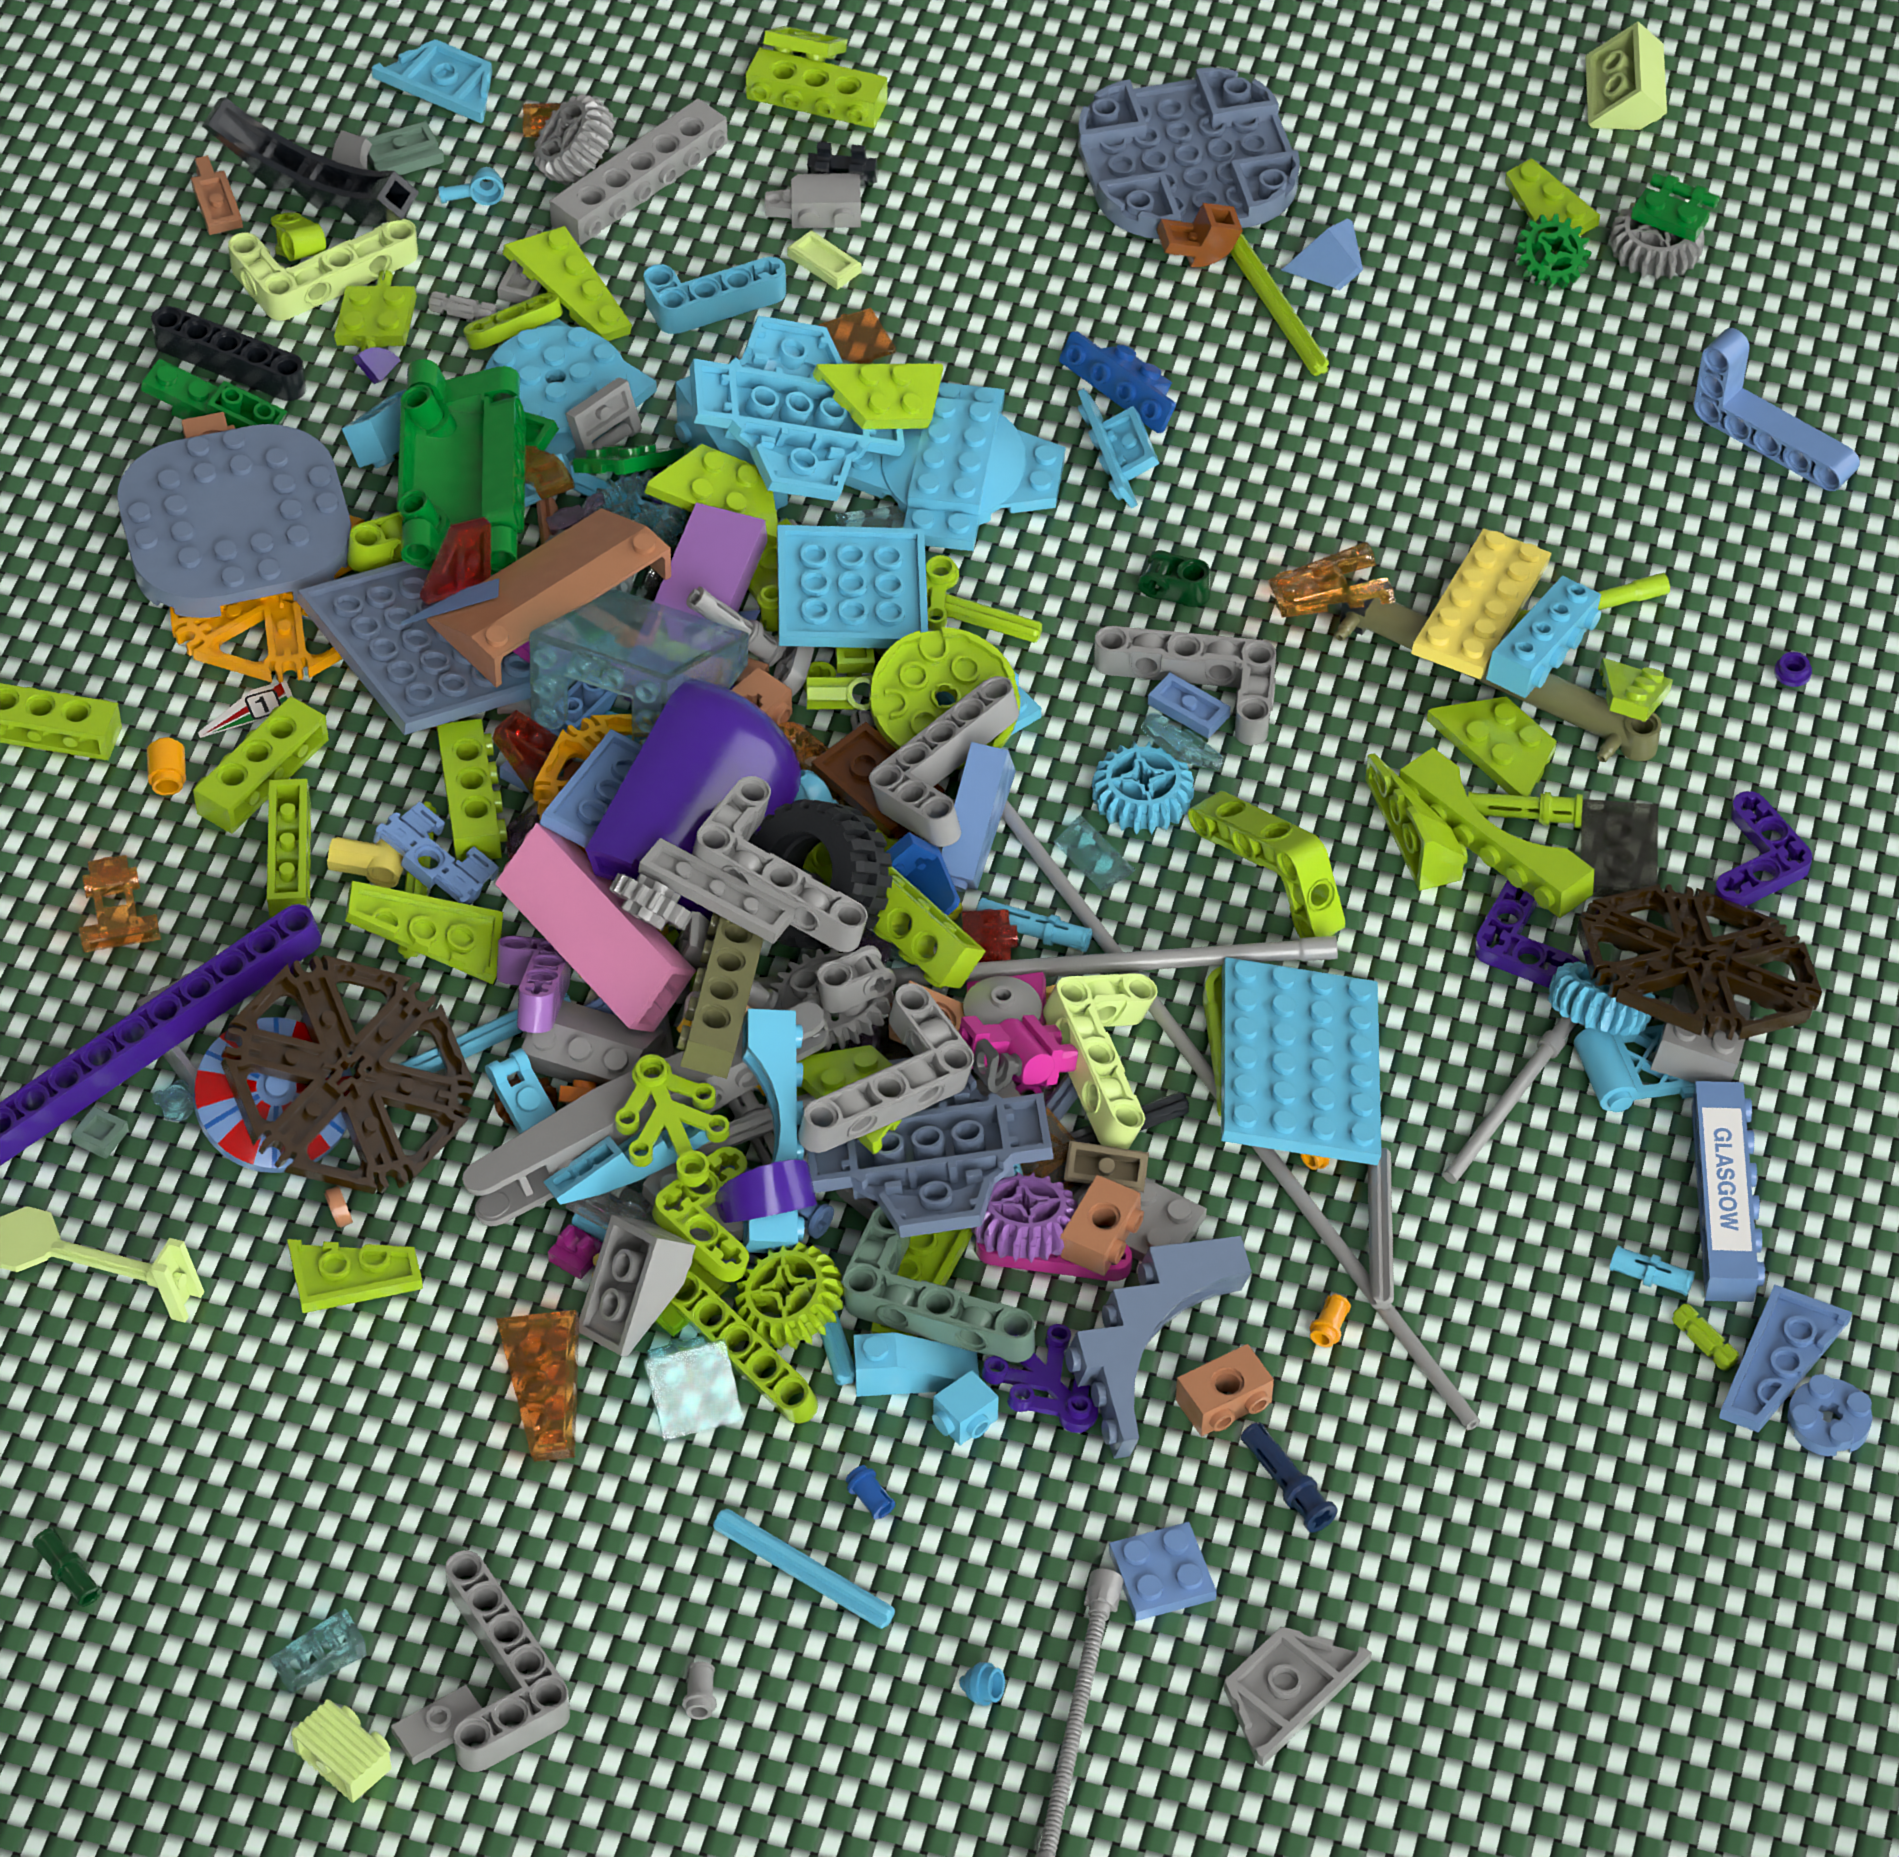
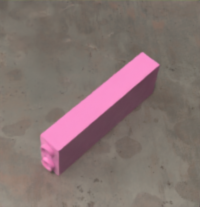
[495,823,696,1033]

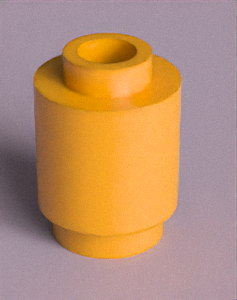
[147,737,186,796]

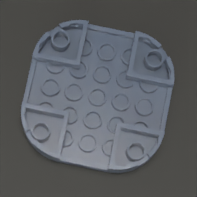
[1078,68,1300,239]
[117,424,351,618]

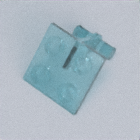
[644,1335,744,1441]

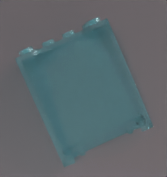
[529,589,749,745]

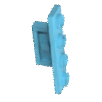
[1078,388,1160,509]

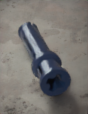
[1241,1422,1338,1533]

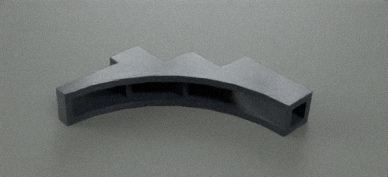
[202,97,419,226]

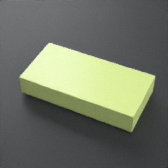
[787,230,861,290]

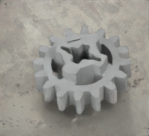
[609,873,693,931]

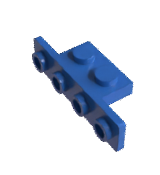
[1059,331,1176,433]

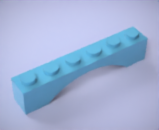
[742,1009,804,1253]

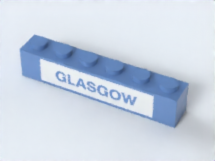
[1691,1081,1765,1302]

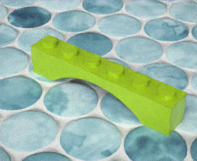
[1400,747,1594,918]

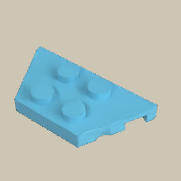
[372,39,492,123]

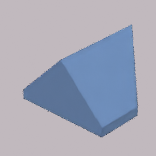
[1281,218,1363,291]

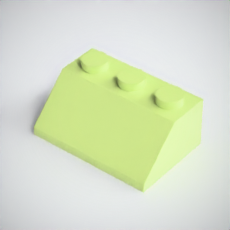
[1585,22,1667,130]

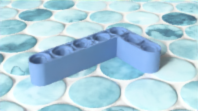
[1694,328,1860,491]

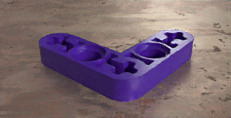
[1714,791,1812,907]
[1474,880,1581,988]

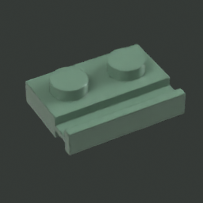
[366,121,444,175]

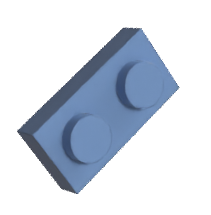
[1148,673,1231,739]

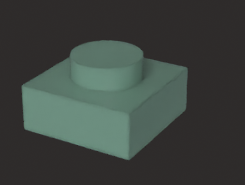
[71,1106,129,1159]

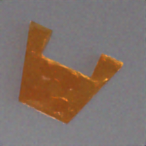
[1267,542,1395,618]

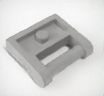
[565,377,642,458]

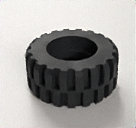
[748,799,893,951]

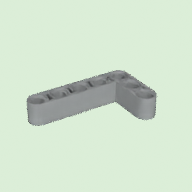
[869,676,1019,847]
[445,1550,570,1772]

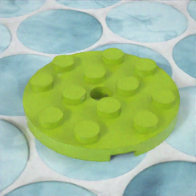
[869,627,1021,769]

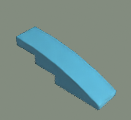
[543,1122,710,1205]

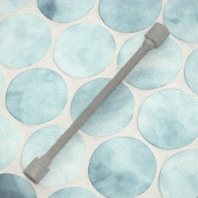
[1035,1569,1124,1857]

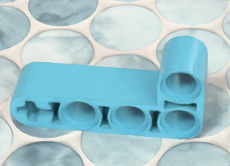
[643,257,786,334]

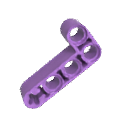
[497,936,571,1033]

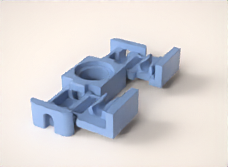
[373,801,500,905]

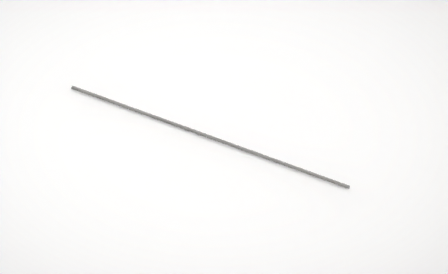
[789,519,1480,1430]

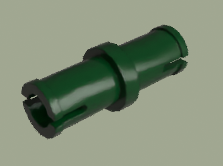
[32,1528,102,1607]

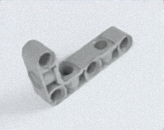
[1094,626,1276,746]
[692,776,868,952]
[798,983,974,1153]

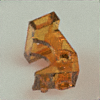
[79,855,161,953]

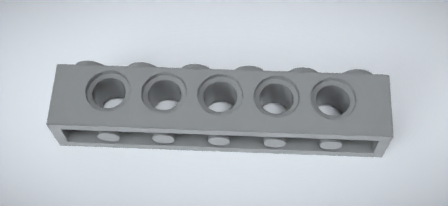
[549,99,728,246]

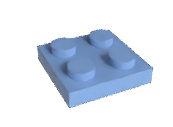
[1109,1522,1217,1621]

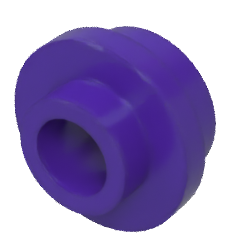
[1774,652,1812,687]

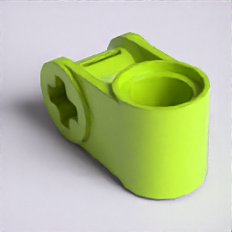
[271,212,326,261]

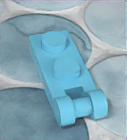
[485,1048,556,1134]

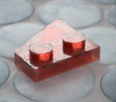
[420,517,491,604]
[492,710,575,795]

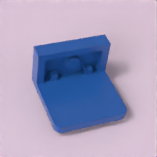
[885,832,960,930]

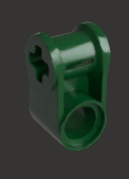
[1137,550,1210,607]

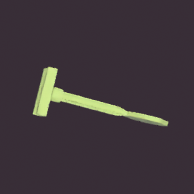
[0,1206,204,1323]

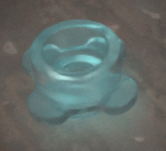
[152,1080,195,1121]

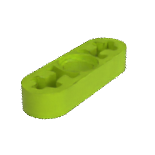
[463,293,563,350]

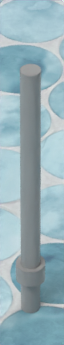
[1443,1017,1577,1184]

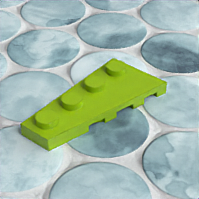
[871,1228,974,1337]

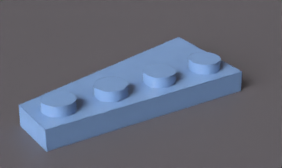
[1719,1284,1852,1432]

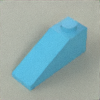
[342,389,407,468]
[854,1332,979,1397]

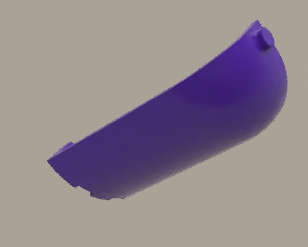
[585,679,801,934]

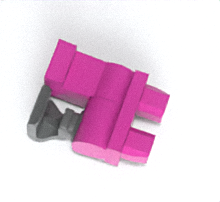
[959,1015,1078,1093]

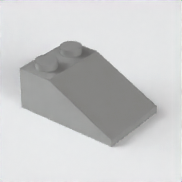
[1650,984,1751,1083]
[576,1215,696,1357]

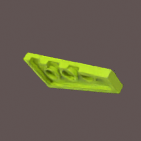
[502,226,632,341]
[345,881,504,985]

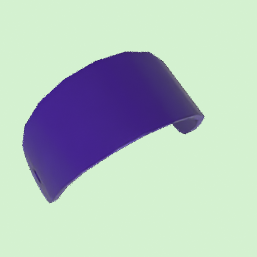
[716,1159,817,1223]

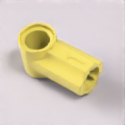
[327,837,404,888]

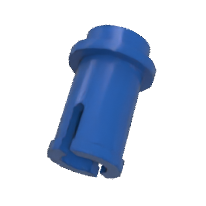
[845,1465,896,1520]

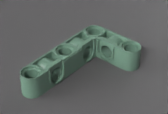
[843,1206,1035,1363]

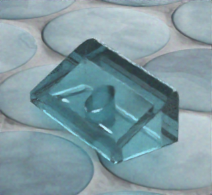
[1054,815,1136,891]

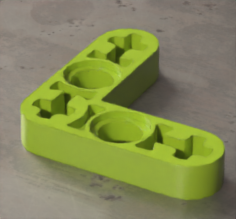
[652,1147,749,1282]

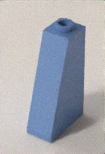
[941,742,1016,892]

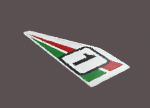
[198,680,293,738]

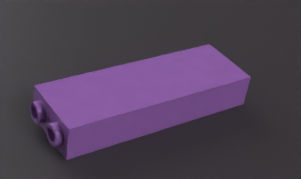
[621,503,768,710]

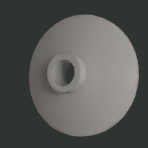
[963,976,1042,1025]

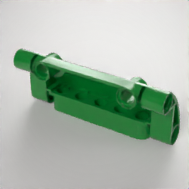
[397,359,526,576]

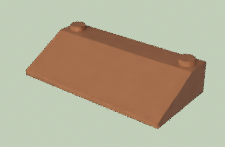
[427,508,671,688]

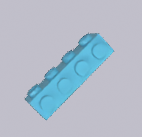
[1486,576,1601,698]

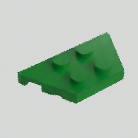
[573,444,684,475]

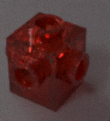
[962,909,1018,962]

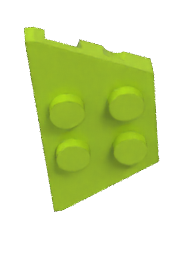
[812,364,943,429]
[644,444,778,546]
[1427,696,1557,796]
[797,1045,902,1154]

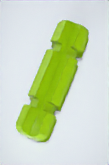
[1672,1303,1739,1371]

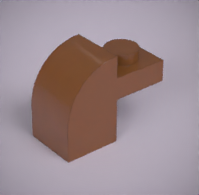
[1156,203,1243,267]

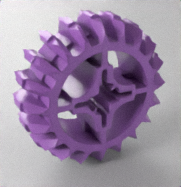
[971,1172,1077,1263]

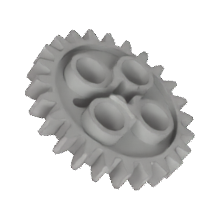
[770,948,894,1052]

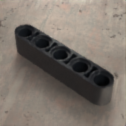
[151,306,306,401]

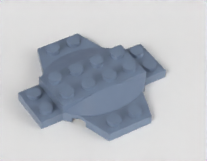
[807,1057,1053,1238]

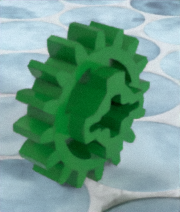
[1514,213,1591,290]

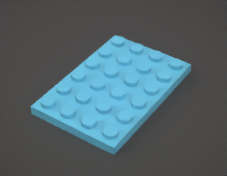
[1221,957,1381,1165]

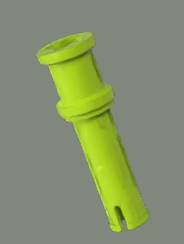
[1468,791,1583,828]

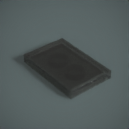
[1580,799,1658,897]

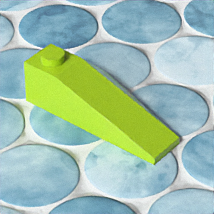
[1365,753,1468,891]

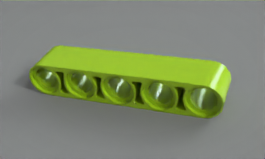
[670,1271,819,1424]

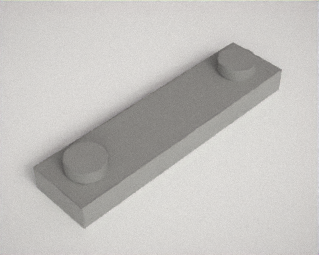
[638,838,795,944]

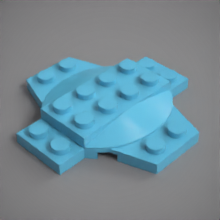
[689,316,905,501]
[844,382,1066,551]

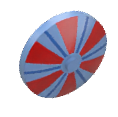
[193,1017,352,1173]

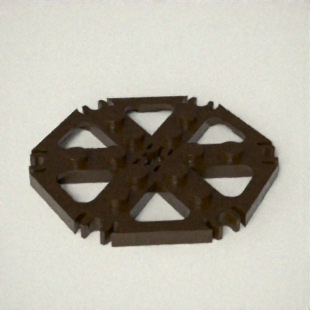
[1576,884,1822,1040]
[221,955,474,1194]

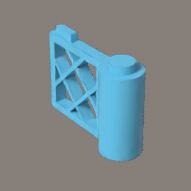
[1574,1025,1695,1112]

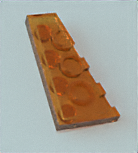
[496,1310,579,1462]

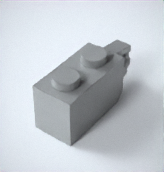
[765,173,861,228]

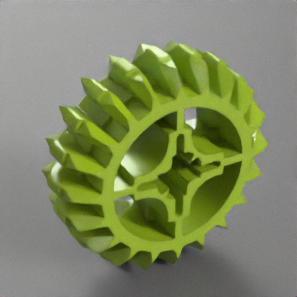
[735,1242,844,1350]

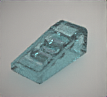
[270,1609,367,1694]

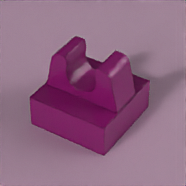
[548,1224,603,1280]

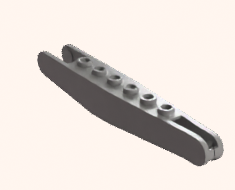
[462,1002,830,1226]

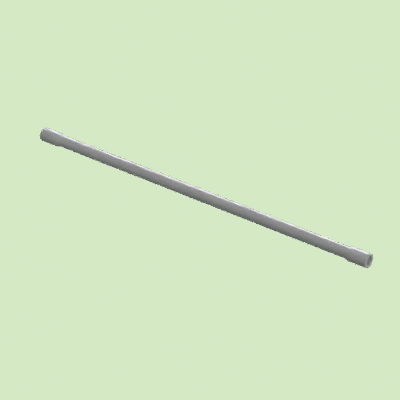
[676,936,1338,1005]

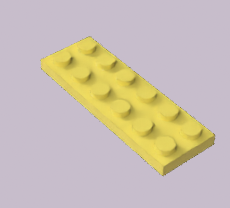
[1411,528,1551,680]

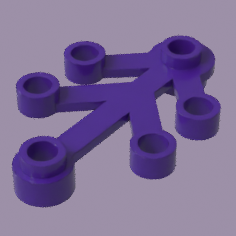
[982,1324,1099,1433]

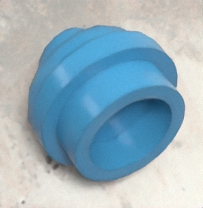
[959,1662,1005,1706]

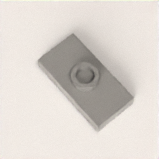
[391,1685,482,1765]

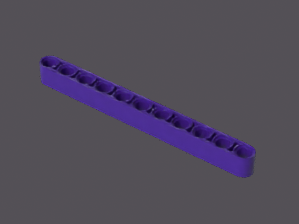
[0,904,322,1166]

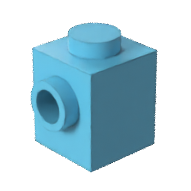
[932,1370,998,1446]

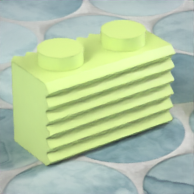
[291,1699,392,1802]

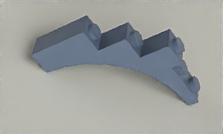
[1065,1236,1252,1459]

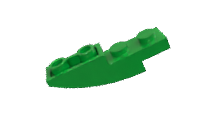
[141,358,287,429]

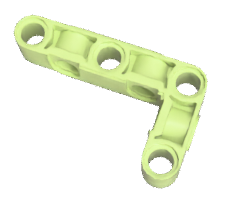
[228,219,418,321]
[1043,973,1158,1149]

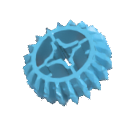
[1092,741,1194,835]
[1548,962,1655,1036]

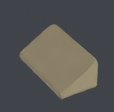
[1064,1141,1149,1193]

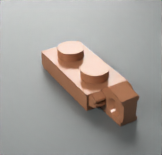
[191,155,243,235]

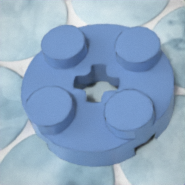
[1787,1374,1872,1456]

